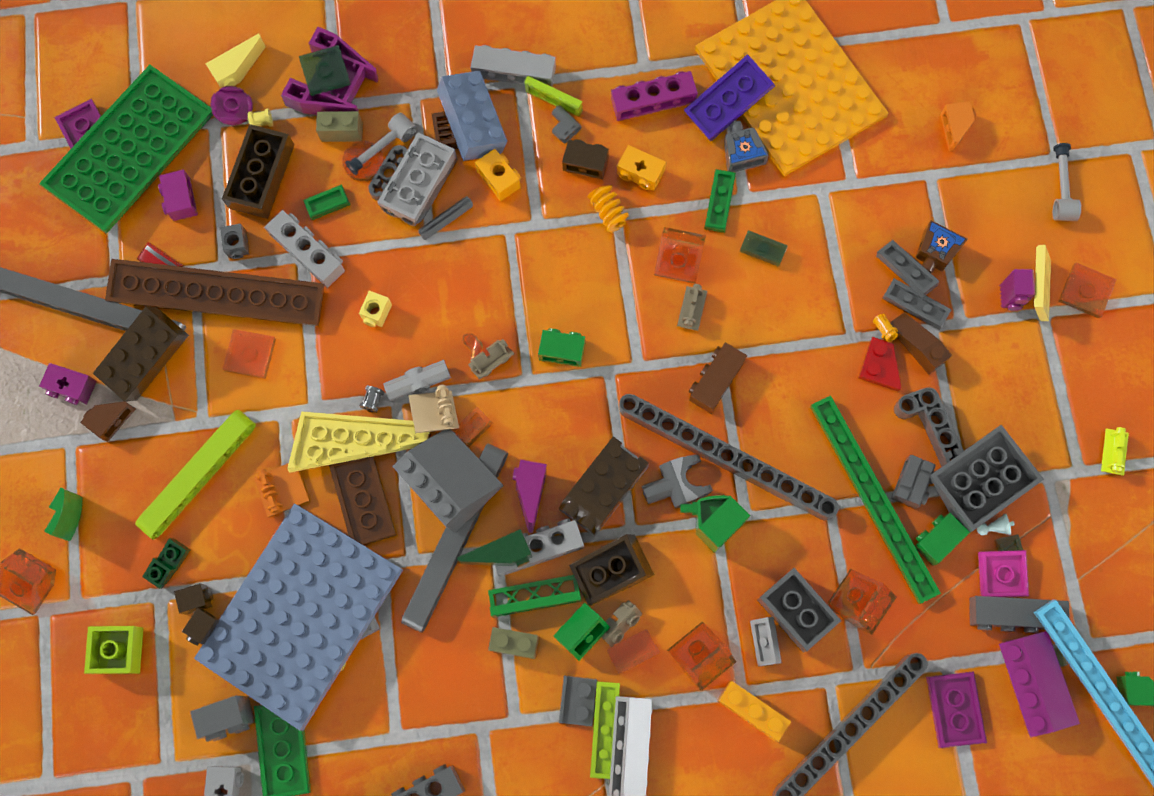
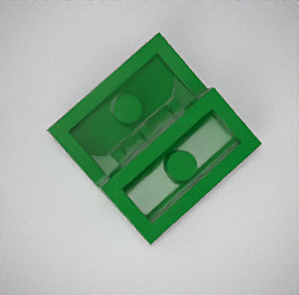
[44,487,83,541]

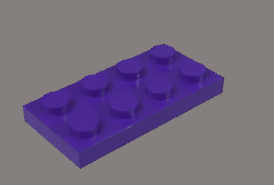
[684,54,775,142]

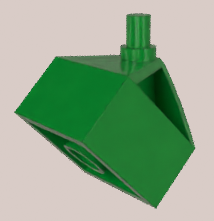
[680,495,751,553]

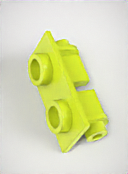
[1101,427,1129,476]

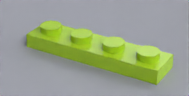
[590,682,620,779]

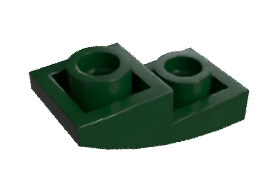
[142,538,190,589]

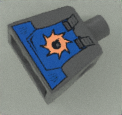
[724,121,769,172]

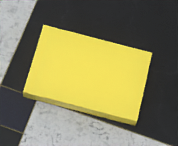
[1034,245,1051,321]

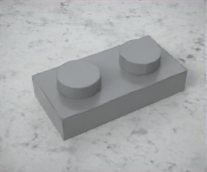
[750,617,782,667]

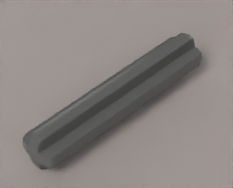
[418,196,473,240]

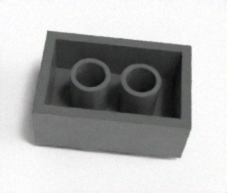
[757,568,841,652]

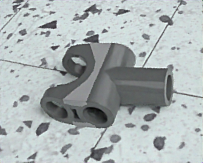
[641,455,713,508]

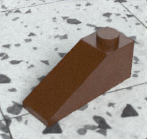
[890,312,952,375]

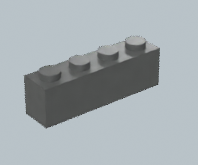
[969,596,1070,633]

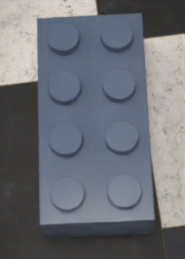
[437,71,507,161]

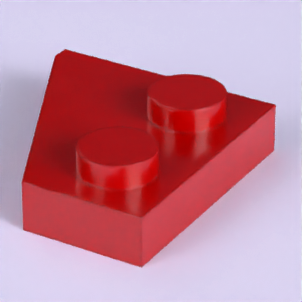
[858,337,901,392]

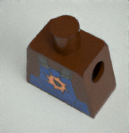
[916,220,967,274]

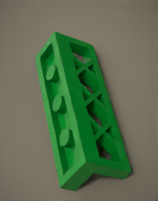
[488,575,581,618]

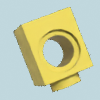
[359,291,392,327]

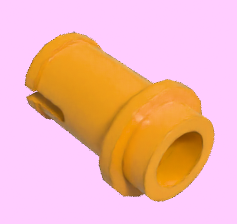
[873,314,898,342]

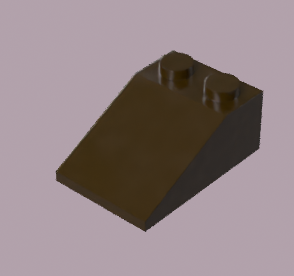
[569,534,654,606]

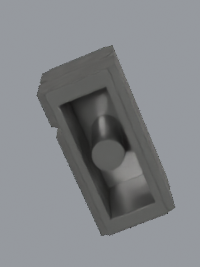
[891,455,936,509]

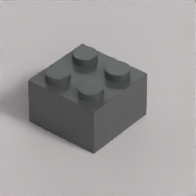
[190,696,255,742]

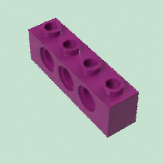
[611,71,697,121]

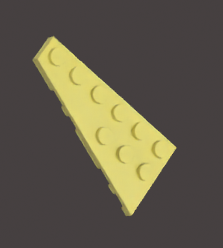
[287,411,430,473]

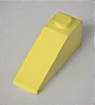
[206,34,266,88]

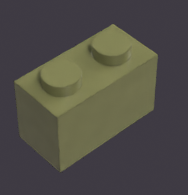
[316,111,363,142]
[488,627,539,659]

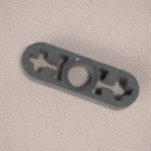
[368,145,407,200]

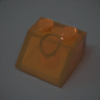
[654,227,706,284]
[0,548,56,615]
[827,569,897,635]
[668,622,736,691]

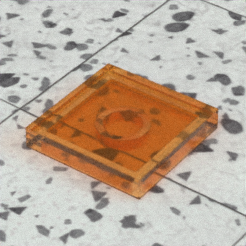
[1058,263,1117,319]
[223,329,276,379]

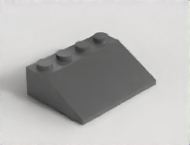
[930,425,1044,532]
[392,429,504,533]

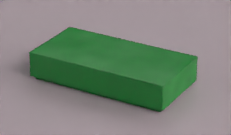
[303,185,350,220]

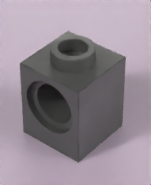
[220,223,250,259]

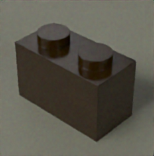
[562,139,609,180]

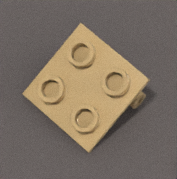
[408,385,459,433]

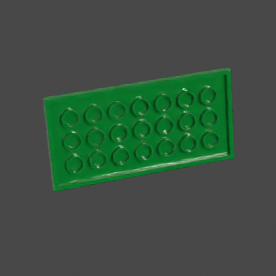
[39,64,213,234]

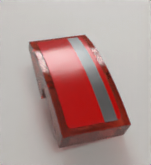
[137,241,184,267]

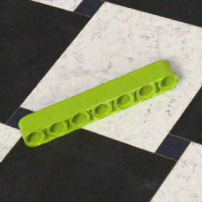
[135,410,256,540]

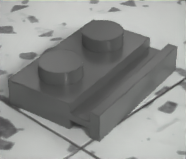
[559,676,597,726]

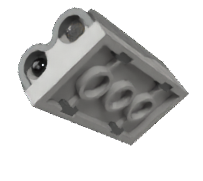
[378,132,457,226]

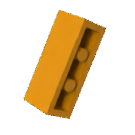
[717,681,791,742]

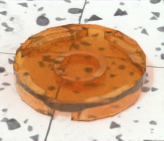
[342,141,384,182]

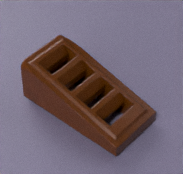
[432,111,459,149]

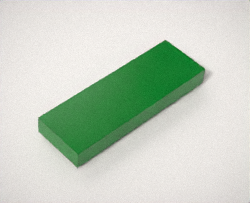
[704,169,736,233]

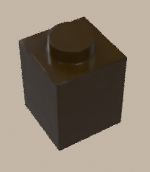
[174,583,213,615]
[182,608,219,646]

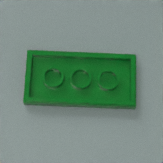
[254,705,311,796]

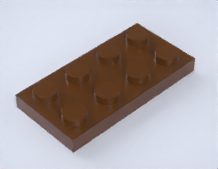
[329,456,396,546]

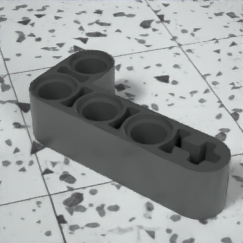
[894,387,964,467]

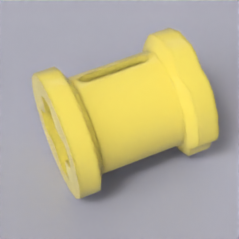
[248,108,273,127]

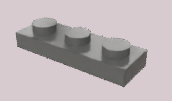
[876,240,939,298]
[882,278,951,330]

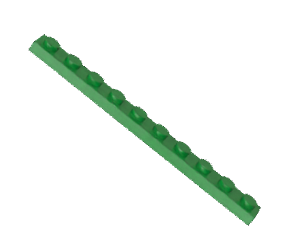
[810,395,941,604]

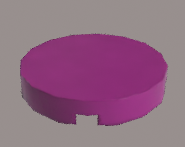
[211,86,253,126]

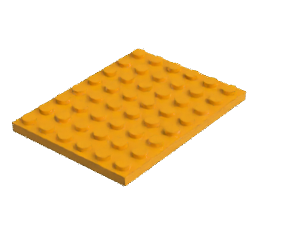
[695,0,889,177]

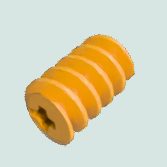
[587,185,629,233]

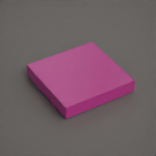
[978,550,1029,597]

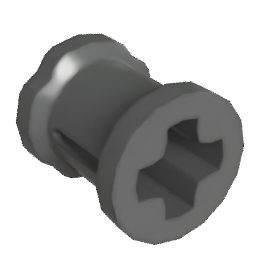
[359,385,385,413]

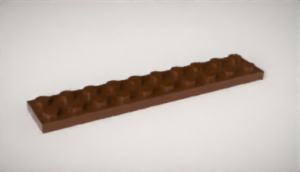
[105,259,325,326]

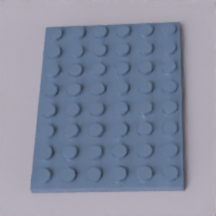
[194,503,403,731]

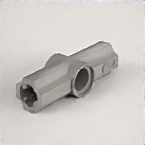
[383,360,451,402]

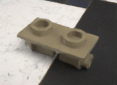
[677,284,707,331]
[468,339,514,379]
[601,600,642,647]

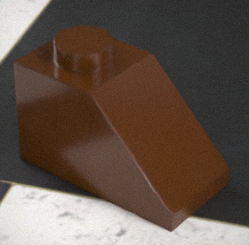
[80,401,136,442]

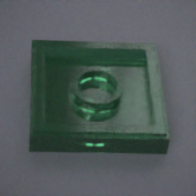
[298,45,351,96]

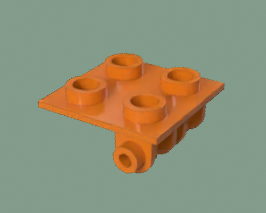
[254,463,310,517]

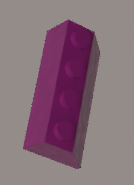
[999,631,1080,737]

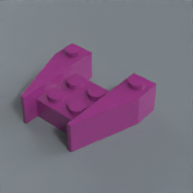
[281,27,379,115]

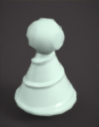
[977,514,1015,535]

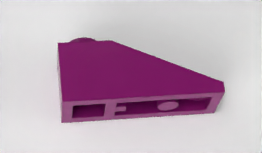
[513,460,547,533]

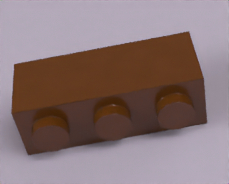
[689,342,748,414]

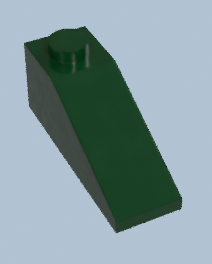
[457,529,533,567]

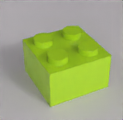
[84,626,143,674]

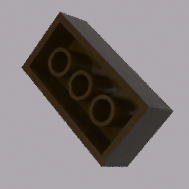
[222,124,294,219]
[93,307,189,402]

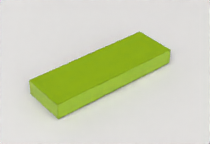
[524,76,583,117]

